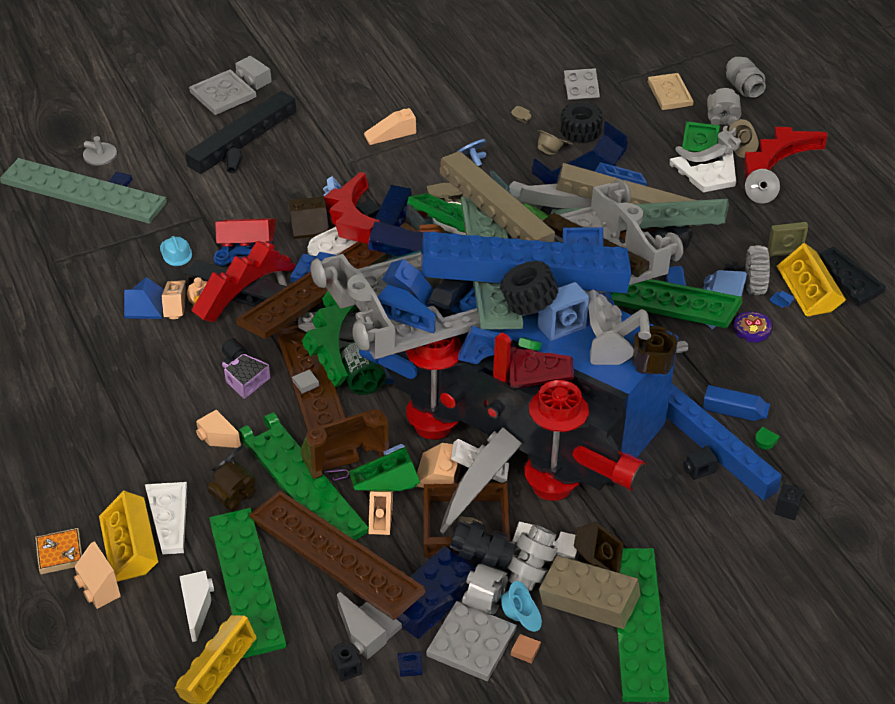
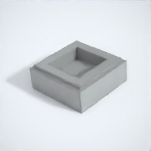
[292,369,319,393]

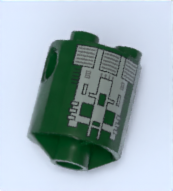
[339,342,386,395]

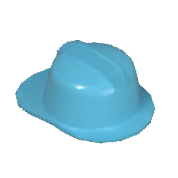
[160,236,192,266]
[501,581,542,632]

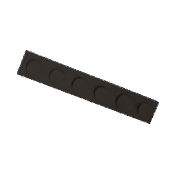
[543,213,650,278]

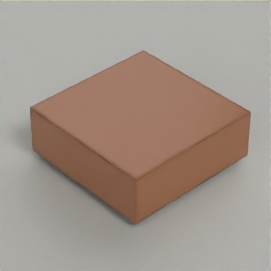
[511,634,541,664]

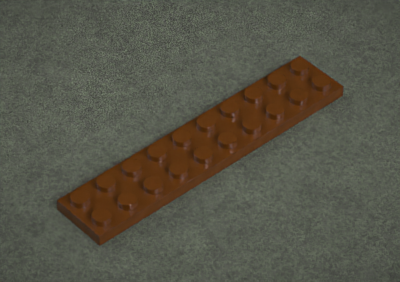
[236,242,389,339]
[276,323,359,470]
[249,491,426,620]

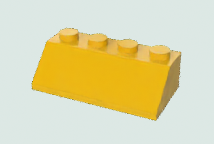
[777,243,846,316]
[99,491,158,582]
[175,615,257,704]

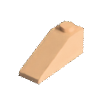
[364,108,416,145]
[162,280,186,319]

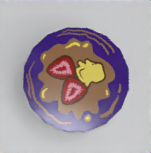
[734,312,772,342]

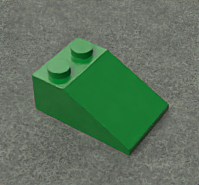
[349,447,421,491]

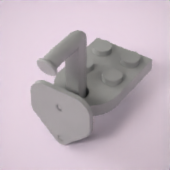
[587,289,651,365]

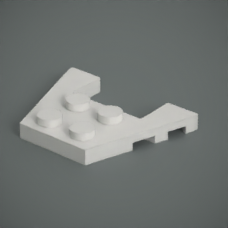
[669,151,736,192]

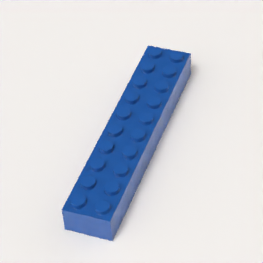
[421,232,631,293]

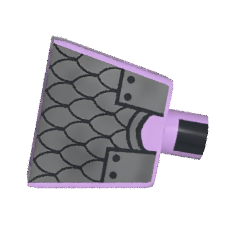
[222,354,270,399]

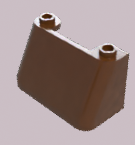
[301,409,389,479]

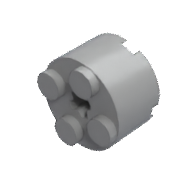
[707,88,741,126]
[462,564,508,615]

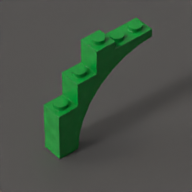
[302,291,358,387]

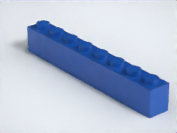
[666,383,782,501]

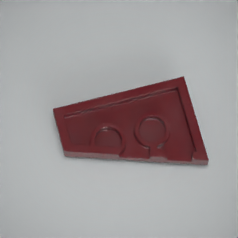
[510,346,574,389]

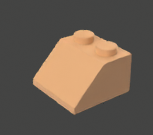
[416,443,462,488]
[74,541,121,609]

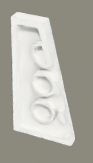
[145,482,187,554]

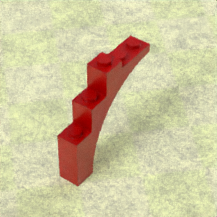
[743,127,827,188]
[324,172,383,245]
[191,240,296,323]

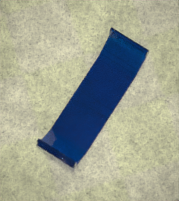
[532,121,628,184]

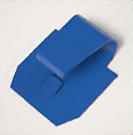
[769,291,794,308]

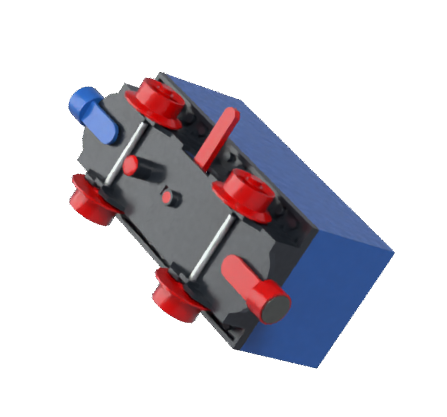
[359,285,679,501]

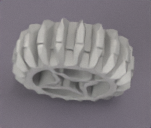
[745,245,770,295]

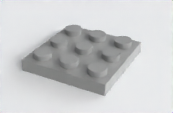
[189,69,256,115]
[426,601,517,682]

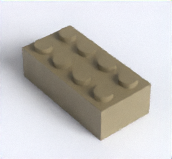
[539,555,641,629]

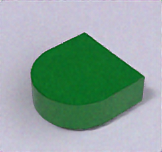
[518,336,542,351]
[755,427,780,449]

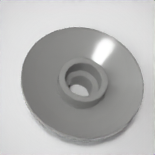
[745,169,780,204]

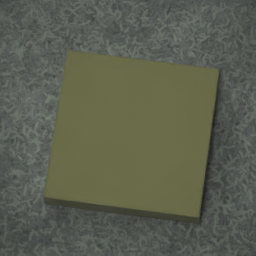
[767,222,808,257]

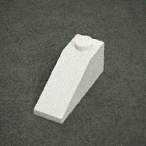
[179,571,214,642]

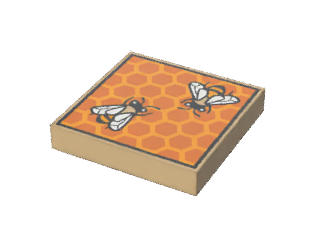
[35,528,82,574]

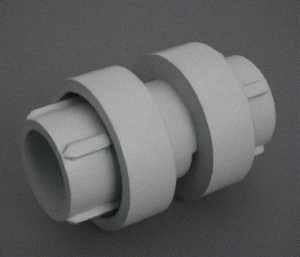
[726,56,766,98]
[507,524,558,591]

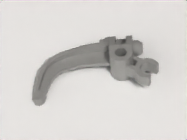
[676,126,741,162]

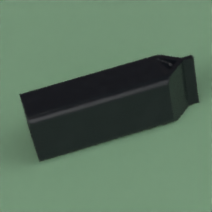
[427,279,473,311]

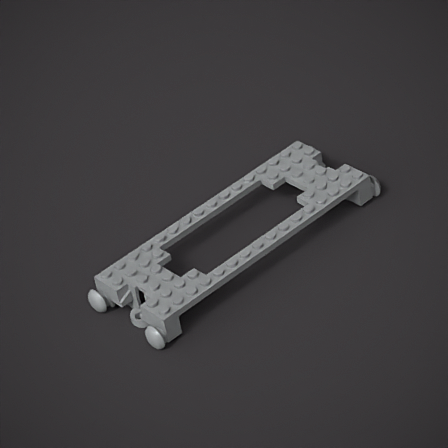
[310,179,683,359]

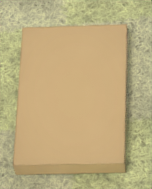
[647,73,694,110]

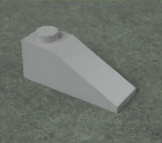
[337,592,387,660]

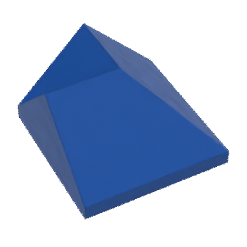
[124,277,164,319]

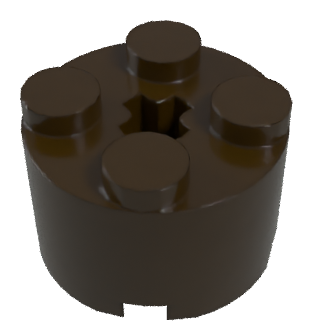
[631,326,677,374]
[208,461,256,512]

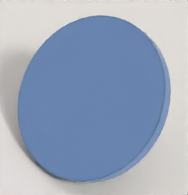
[457,139,486,167]

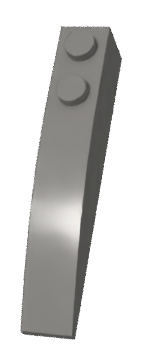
[518,184,592,208]
[440,428,522,534]

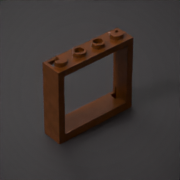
[424,482,510,557]

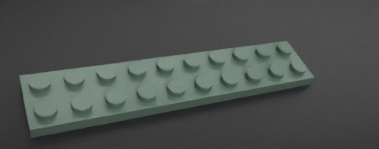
[0,158,167,224]
[461,197,523,330]
[550,199,729,230]

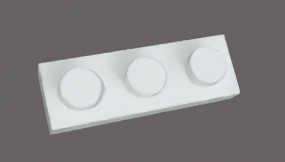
[451,439,509,483]

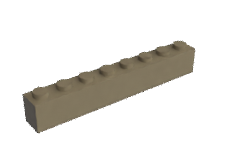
[440,151,555,242]
[556,163,697,227]

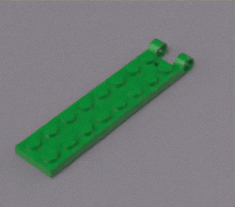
[237,412,369,540]

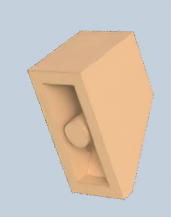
[196,410,241,448]
[369,490,393,535]

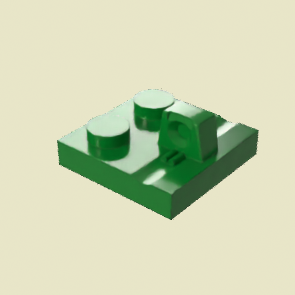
[682,122,720,152]

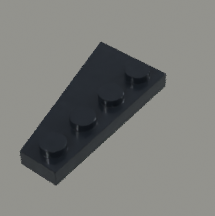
[820,246,886,306]

